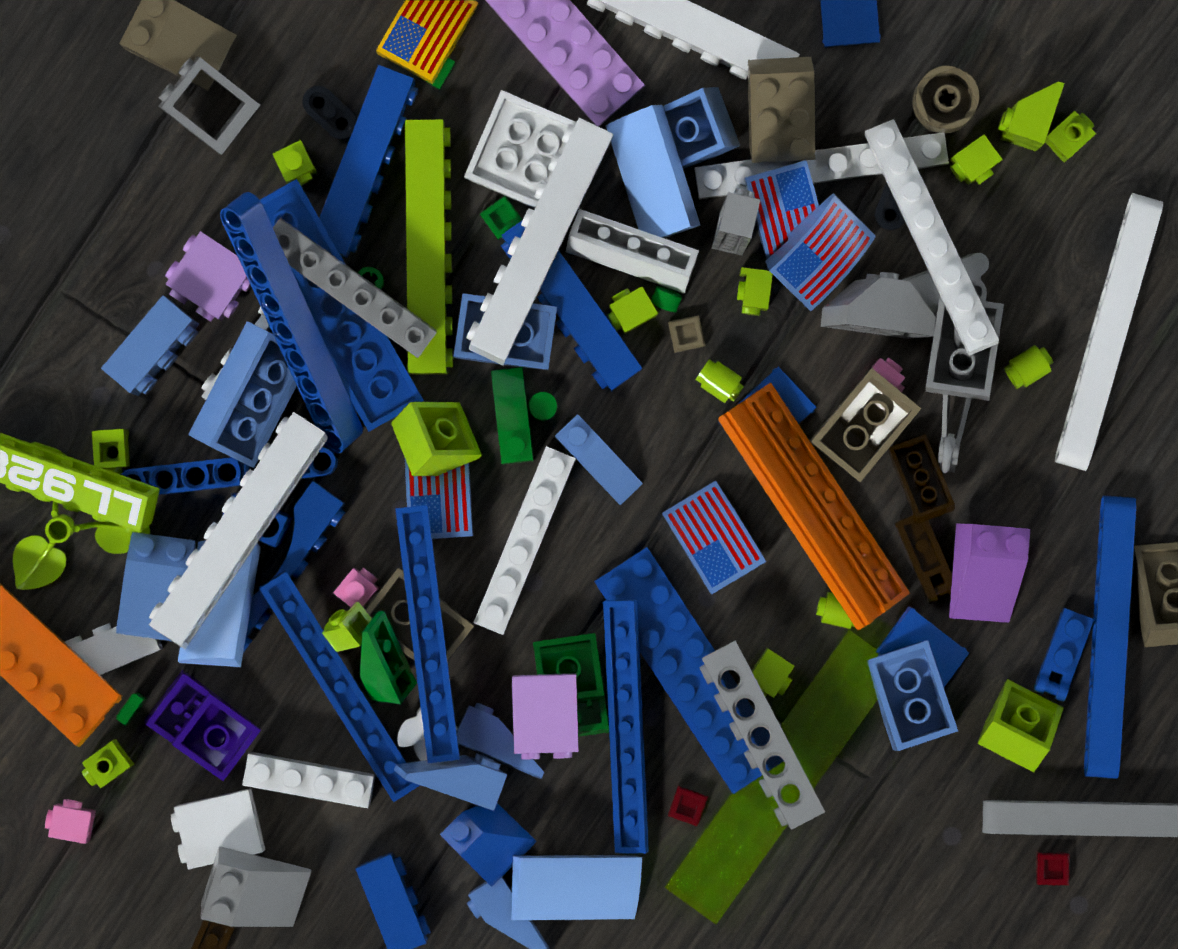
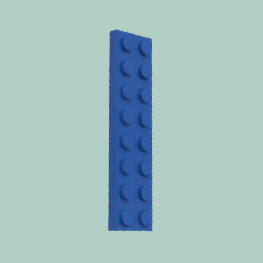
[260,179,424,432]
[594,547,784,794]

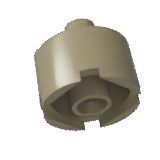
[912,66,980,134]

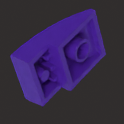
[145,670,261,781]

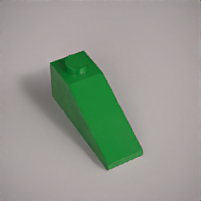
[491,367,534,465]
[360,611,417,704]

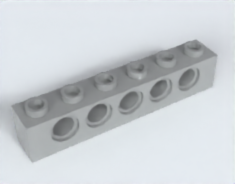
[712,188,761,256]
[273,217,437,358]
[699,640,825,830]

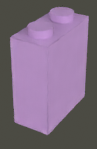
[512,673,579,760]

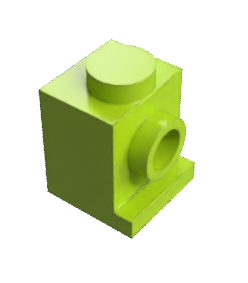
[737,267,773,316]
[92,429,130,474]
[322,602,372,652]
[82,739,135,788]

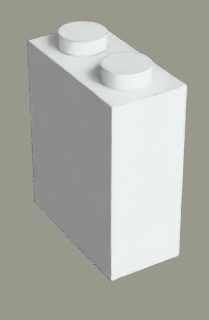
[171,788,266,870]

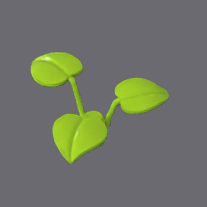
[13,442,150,590]

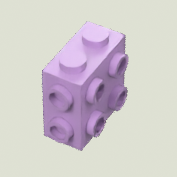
[165,231,251,322]

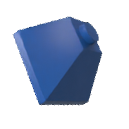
[440,803,536,887]

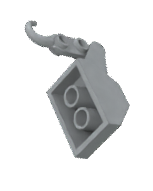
[821,253,989,339]
[925,296,1004,473]

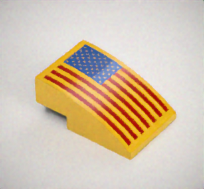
[376,0,478,84]

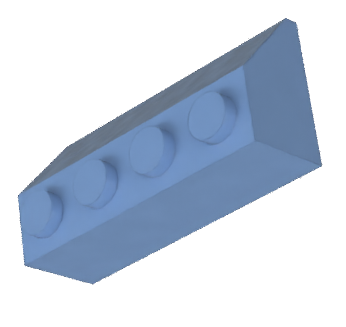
[188,321,297,468]

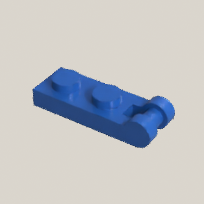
[1033,608,1094,702]

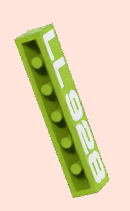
[0,433,160,532]

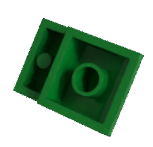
[533,633,609,737]

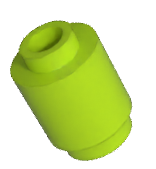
[1004,345,1053,389]
[695,359,744,403]
[816,592,855,629]

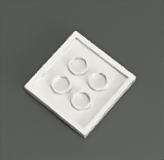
[464,90,577,208]

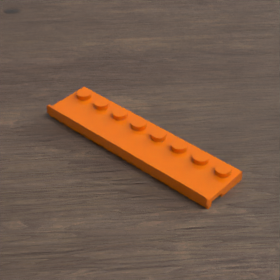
[718,383,910,630]
[0,583,122,747]

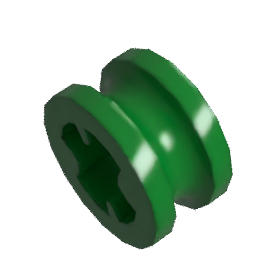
[358,267,384,290]

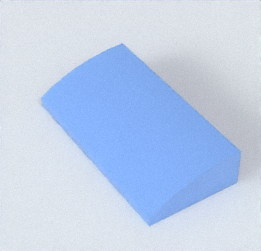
[606,105,700,238]
[178,540,261,667]
[511,855,642,920]

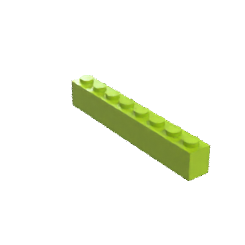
[405,119,453,375]

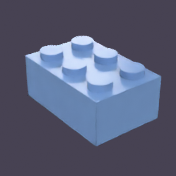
[101,295,199,396]

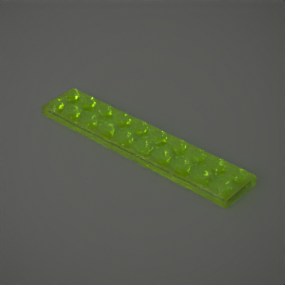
[664,630,879,924]

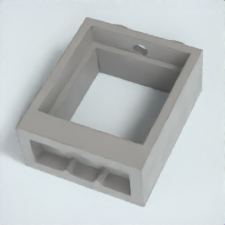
[158,57,260,155]

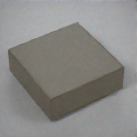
[668,315,706,353]

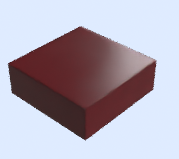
[667,786,708,826]
[1036,852,1070,885]

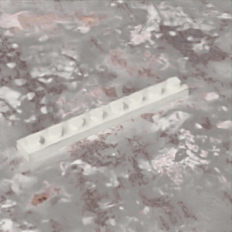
[865,119,999,356]
[694,133,949,200]

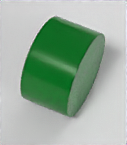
[651,286,683,312]
[527,392,557,422]

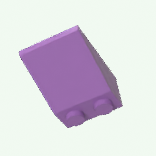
[949,523,1030,623]

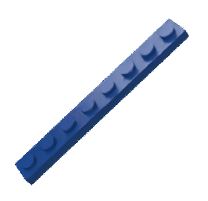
[395,505,460,763]
[258,571,420,802]
[603,599,649,853]

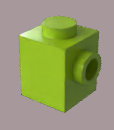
[1045,111,1096,163]
[950,134,1003,185]
[273,140,317,185]
[607,286,658,334]
[752,648,795,698]

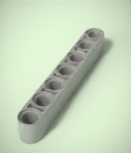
[982,800,1178,837]

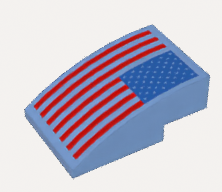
[744,160,819,260]
[765,193,876,311]
[405,459,473,539]
[662,481,766,594]

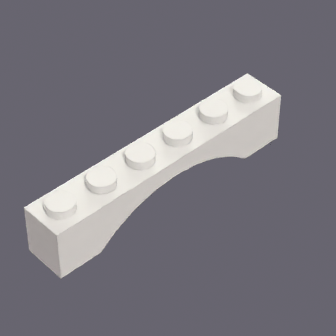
[474,446,576,635]

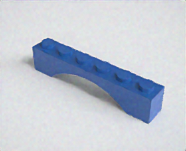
[243,481,346,654]

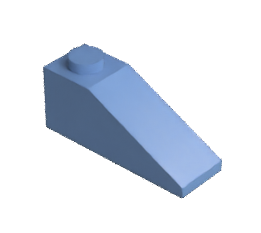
[555,414,643,505]
[457,703,544,779]
[467,875,550,949]

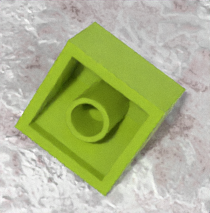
[998,81,1065,151]
[391,402,482,476]
[977,679,1064,772]

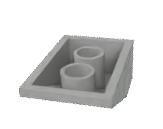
[201,846,311,927]

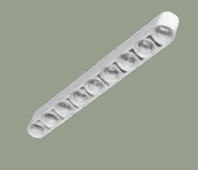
[1055,193,1163,471]

